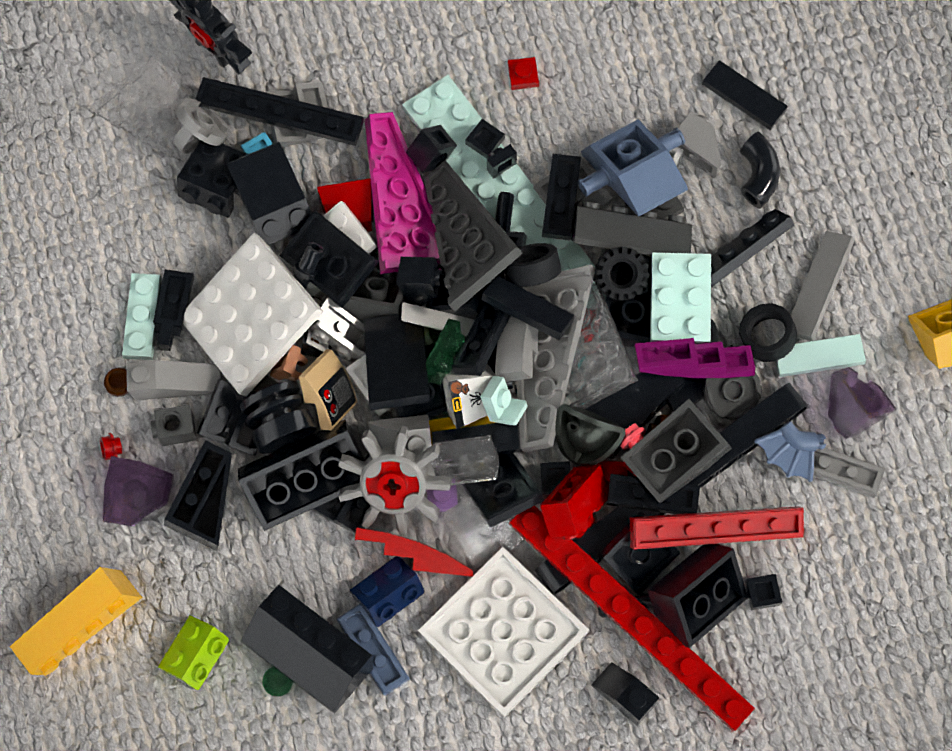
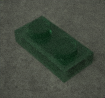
[426,318,465,385]

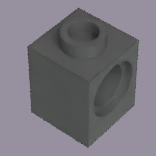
[151,404,197,446]

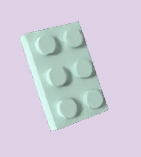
[650,253,711,343]

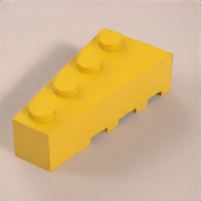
[9,567,142,676]

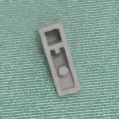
[127,360,222,400]

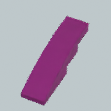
[635,338,756,378]

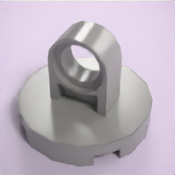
[173,98,228,155]

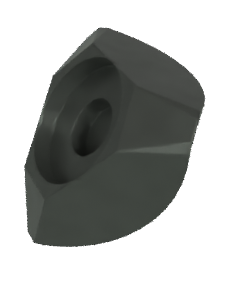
[555,404,626,466]

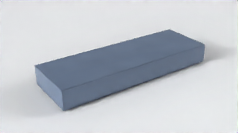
[336,604,410,696]

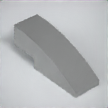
[495,316,538,382]

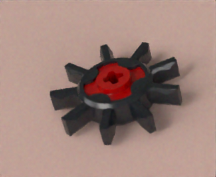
[168,0,252,75]

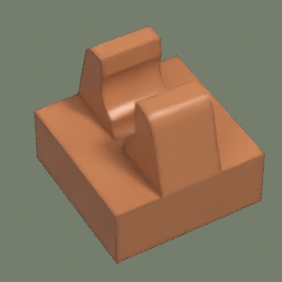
[269,345,308,381]

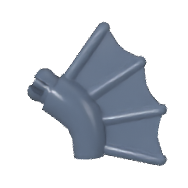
[754,421,826,482]

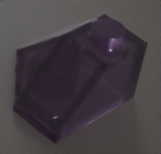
[828,367,897,439]
[103,456,174,527]

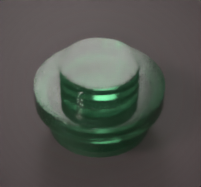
[262,667,293,697]

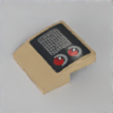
[299,349,357,431]

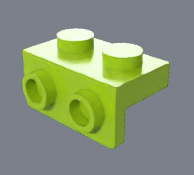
[158,615,229,690]

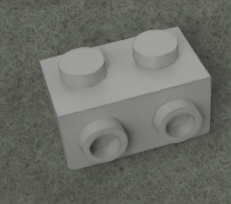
[308,297,365,361]

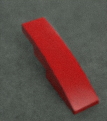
[355,527,474,577]

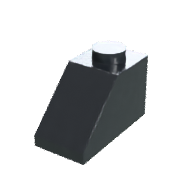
[396,256,444,306]
[591,662,659,726]

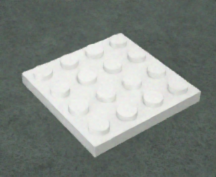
[183,233,324,397]
[418,547,589,718]

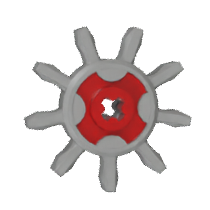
[338,426,452,536]

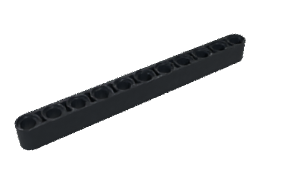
[535,383,808,595]

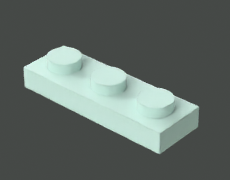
[122,273,162,360]

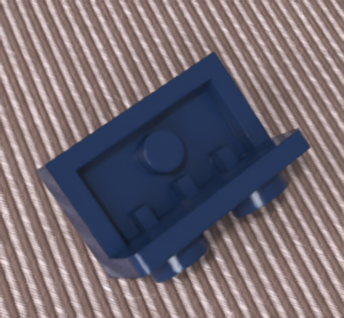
[350,556,425,627]

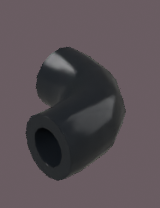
[740,132,781,209]

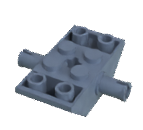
[578,119,688,217]

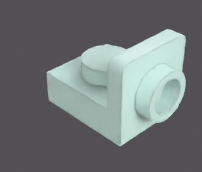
[480,375,528,426]

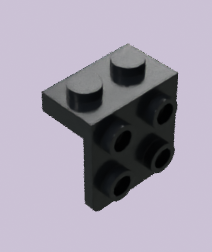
[177,140,248,218]

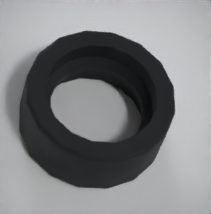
[504,243,561,287]
[739,303,797,362]

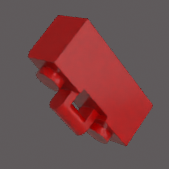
[540,464,608,540]

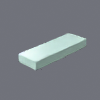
[775,334,866,377]

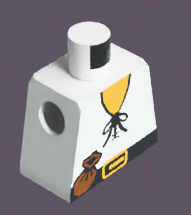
[440,363,513,429]

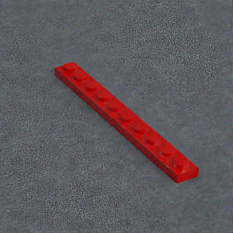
[508,506,755,731]

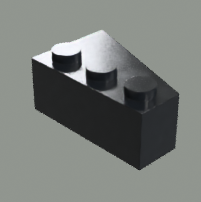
[164,440,232,551]

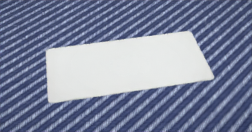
[401,302,475,336]

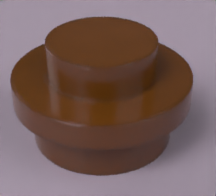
[104,368,128,397]

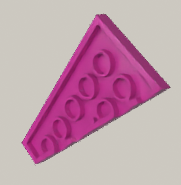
[365,112,439,274]

